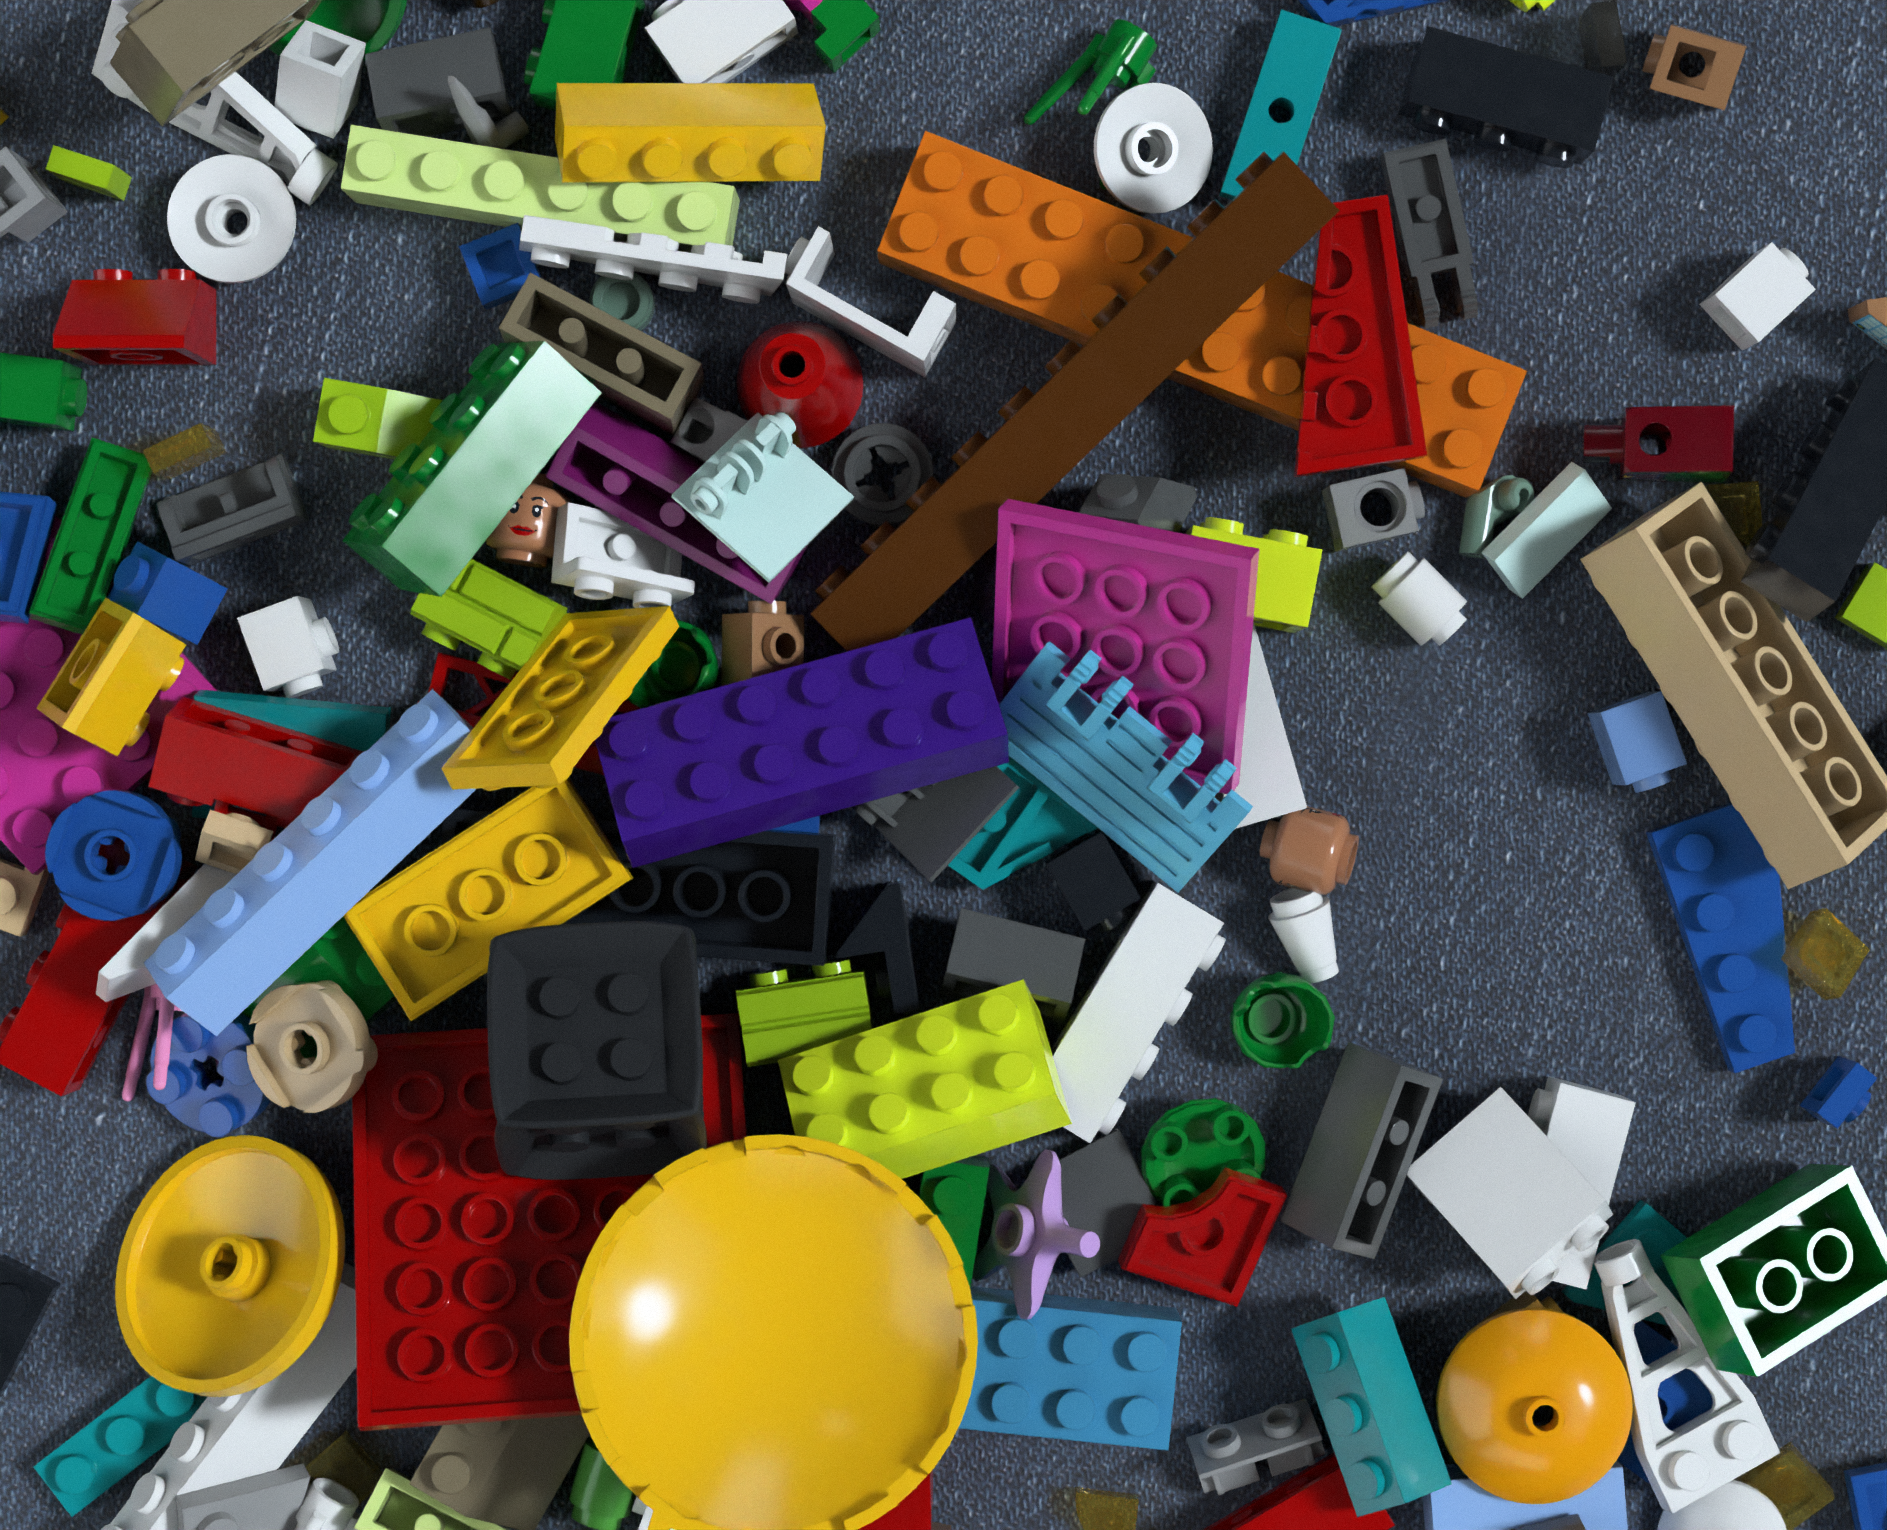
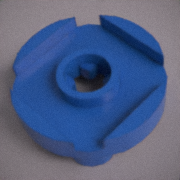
[45,790,182,921]
[146,1013,271,1137]

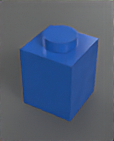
[107,541,228,645]

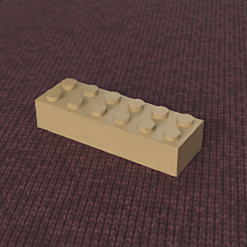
[1580,482,1887,889]

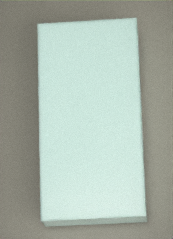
[1481,462,1612,599]

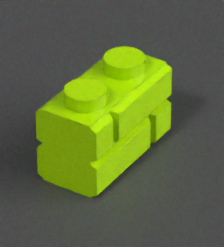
[410,559,568,680]
[736,959,874,1067]

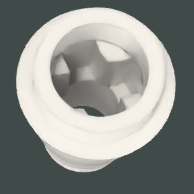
[1268,888,1339,983]

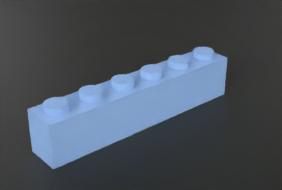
[144,689,476,1036]

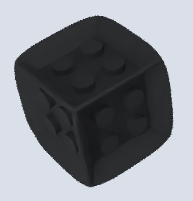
[487,921,707,1180]

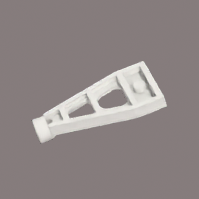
[91,0,338,206]
[1593,1239,1780,1514]

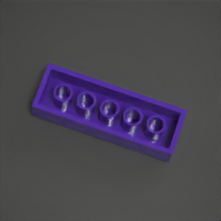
[595,617,1009,868]

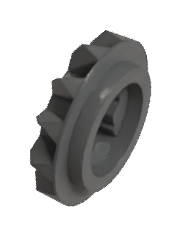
[832,423,934,526]

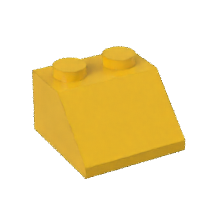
[37,598,186,757]

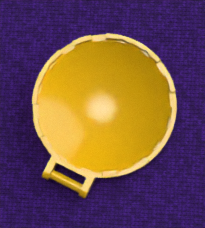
[569,1134,978,1530]

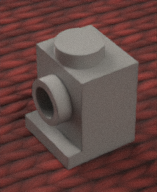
[0,146,68,243]

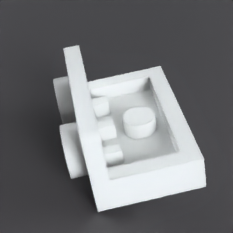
[551,502,695,608]

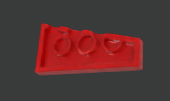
[1294,194,1427,477]

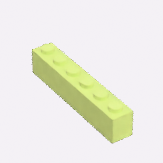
[341,125,740,253]

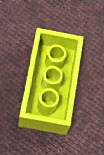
[778,979,1072,1179]

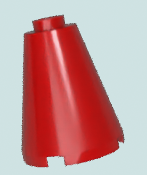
[736,321,863,449]

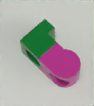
[783,0,881,73]

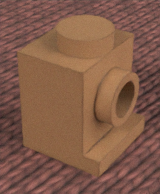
[1642,24,1746,110]
[721,601,804,686]

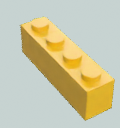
[555,83,826,183]

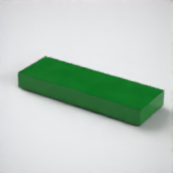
[29,438,155,635]

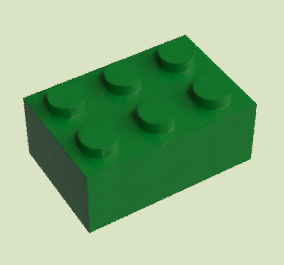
[1660,1164,1887,1377]

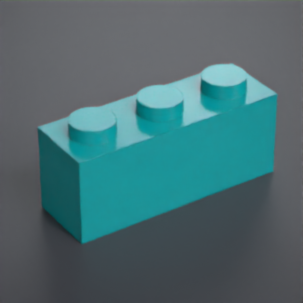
[1291,1297,1452,1517]

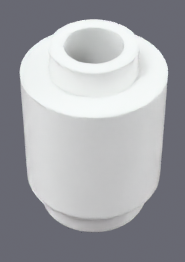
[1372,551,1467,646]

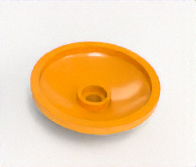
[1436,1308,1633,1504]

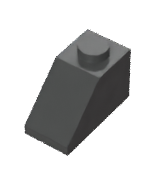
[1079,474,1197,533]

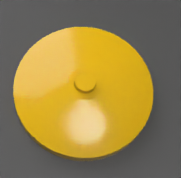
[115,1135,345,1397]

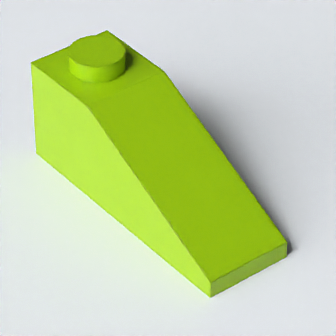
[313,378,443,460]

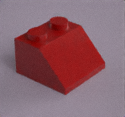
[53,269,216,365]

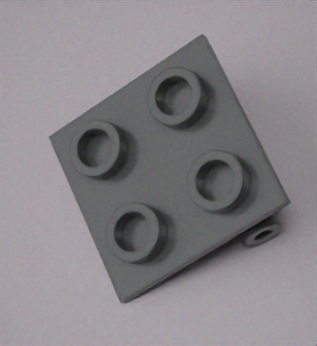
[853,766,1019,883]

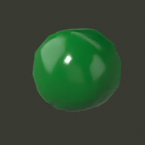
[628,619,719,709]
[1230,972,1335,1069]

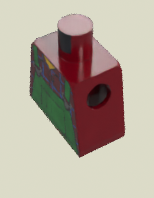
[1583,405,1735,483]

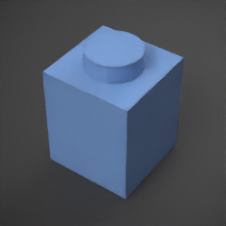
[1587,691,1687,793]

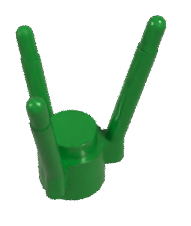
[1024,19,1157,190]

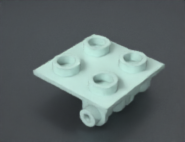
[671,412,854,583]

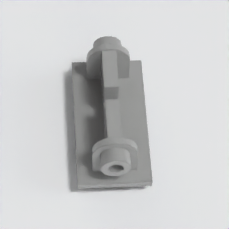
[1186,1399,1325,1496]

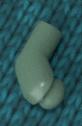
[1458,475,1534,559]

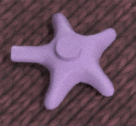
[972,1149,1100,1320]

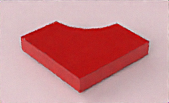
[1118,1167,1287,1307]

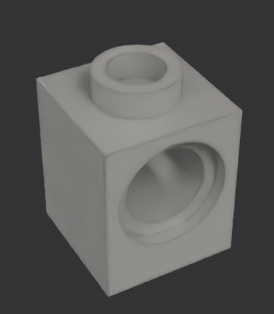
[1322,468,1425,552]

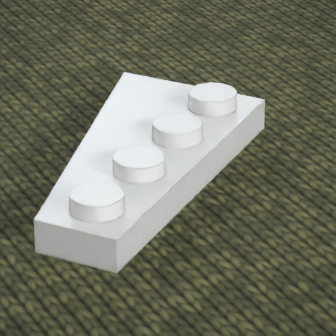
[519,215,787,304]

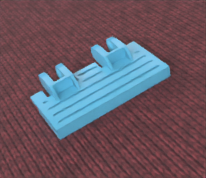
[999,641,1253,893]

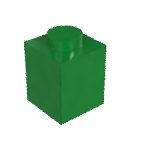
[0,352,87,431]

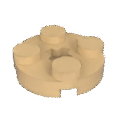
[246,980,378,1113]

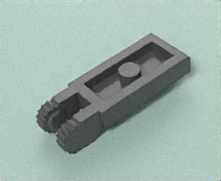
[1380,139,1478,329]

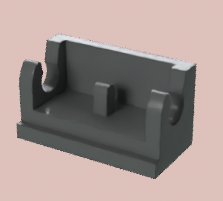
[365,27,513,137]
[157,454,310,565]
[940,908,1086,1024]

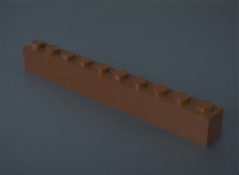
[811,151,1340,651]

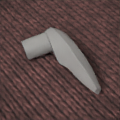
[448,76,529,149]

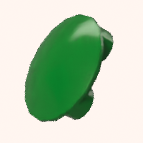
[1141,1098,1265,1207]

